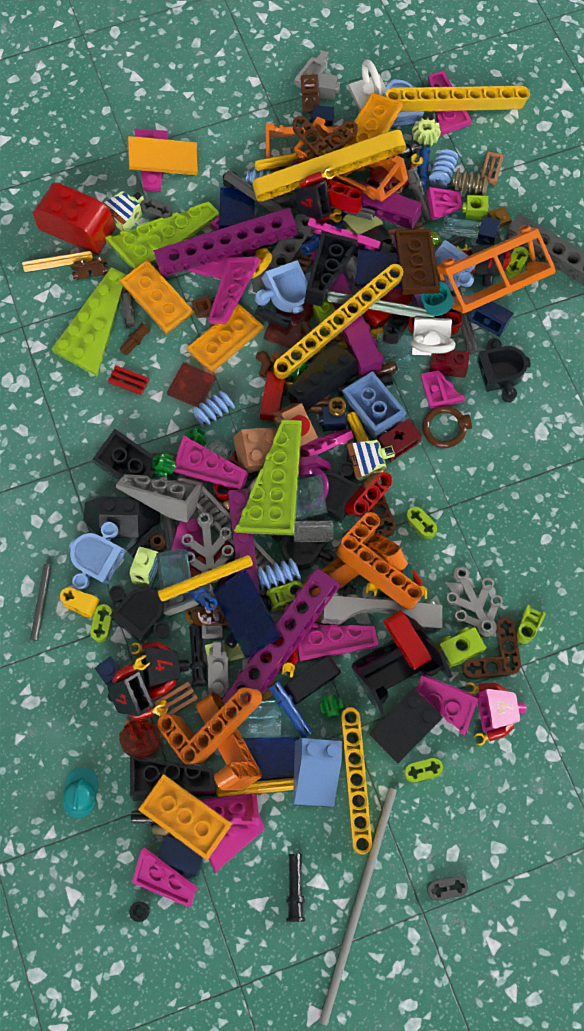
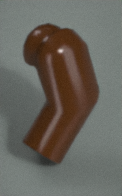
[300,321,313,348]
[256,351,272,378]

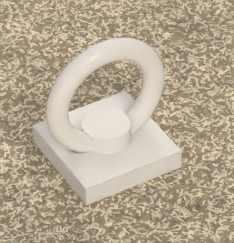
[348,59,386,112]
[411,317,456,355]

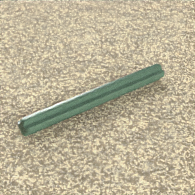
[327,291,435,318]

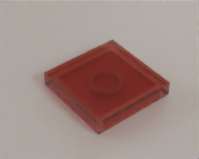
[167,362,216,408]

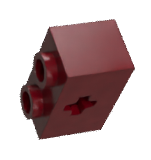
[429,350,470,378]
[378,419,422,463]

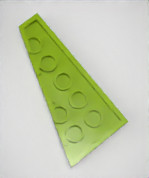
[105,201,220,270]
[52,267,126,377]
[234,420,302,535]

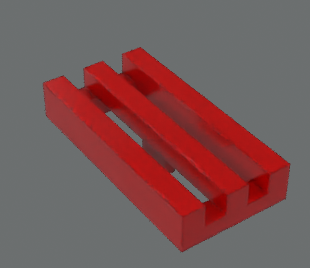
[108,365,149,396]

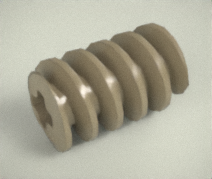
[452,168,490,196]

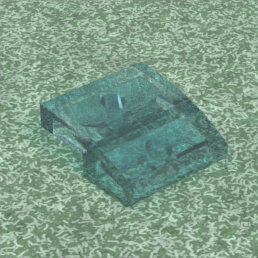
[442,216,480,239]
[376,332,413,373]
[240,701,281,746]

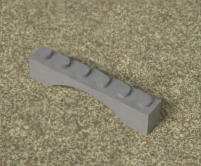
[320,593,442,632]

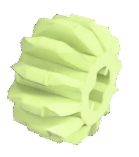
[412,117,441,147]

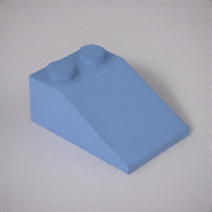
[342,371,406,440]
[293,738,342,807]

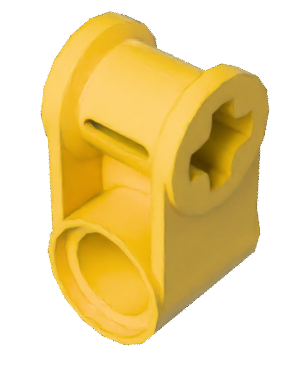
[60,587,100,618]

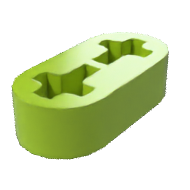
[504,247,529,278]
[406,506,437,539]
[90,604,113,643]
[404,758,443,783]

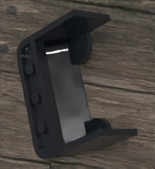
[352,630,453,715]

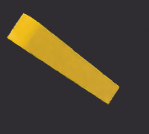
[341,707,372,855]

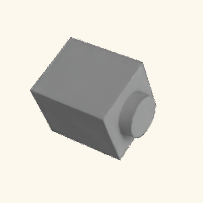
[318,73,341,101]

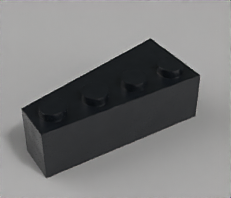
[304,231,358,307]
[287,340,359,411]
[130,754,216,801]

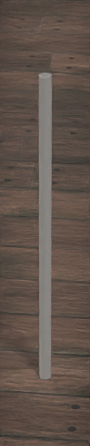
[319,788,397,1026]

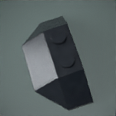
[83,496,160,539]

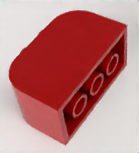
[33,182,116,256]

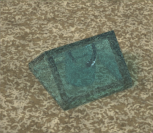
[156,549,191,601]

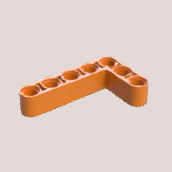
[336,512,423,609]
[303,533,408,596]
[157,687,262,764]
[196,692,262,791]

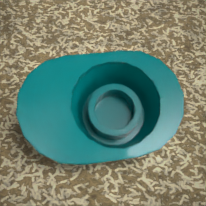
[421,281,454,316]
[62,767,98,818]

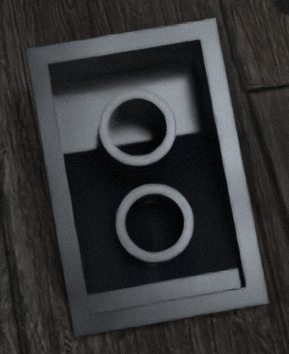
[92,429,156,480]
[369,688,443,764]

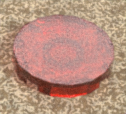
[119,719,161,758]

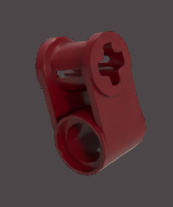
[367,167,403,194]

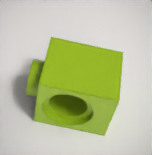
[462,195,488,221]

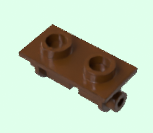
[70,257,108,280]

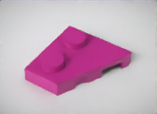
[427,187,462,221]
[420,370,465,410]
[168,518,204,559]

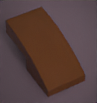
[301,74,320,113]
[191,296,215,318]

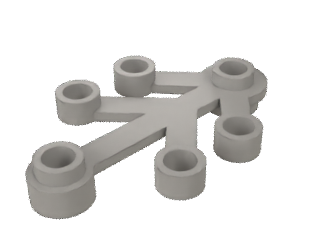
[182,512,235,584]
[446,567,503,637]

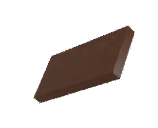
[394,229,440,295]

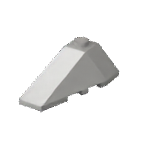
[116,474,203,522]

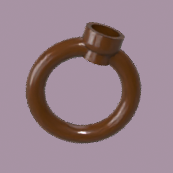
[422,406,472,448]

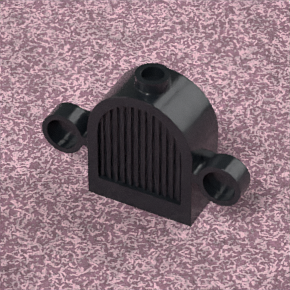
[477,338,531,403]
[305,461,360,525]
[271,515,337,570]
[109,585,170,644]

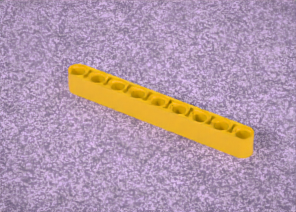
[385,86,530,112]
[252,130,406,201]
[274,264,403,379]

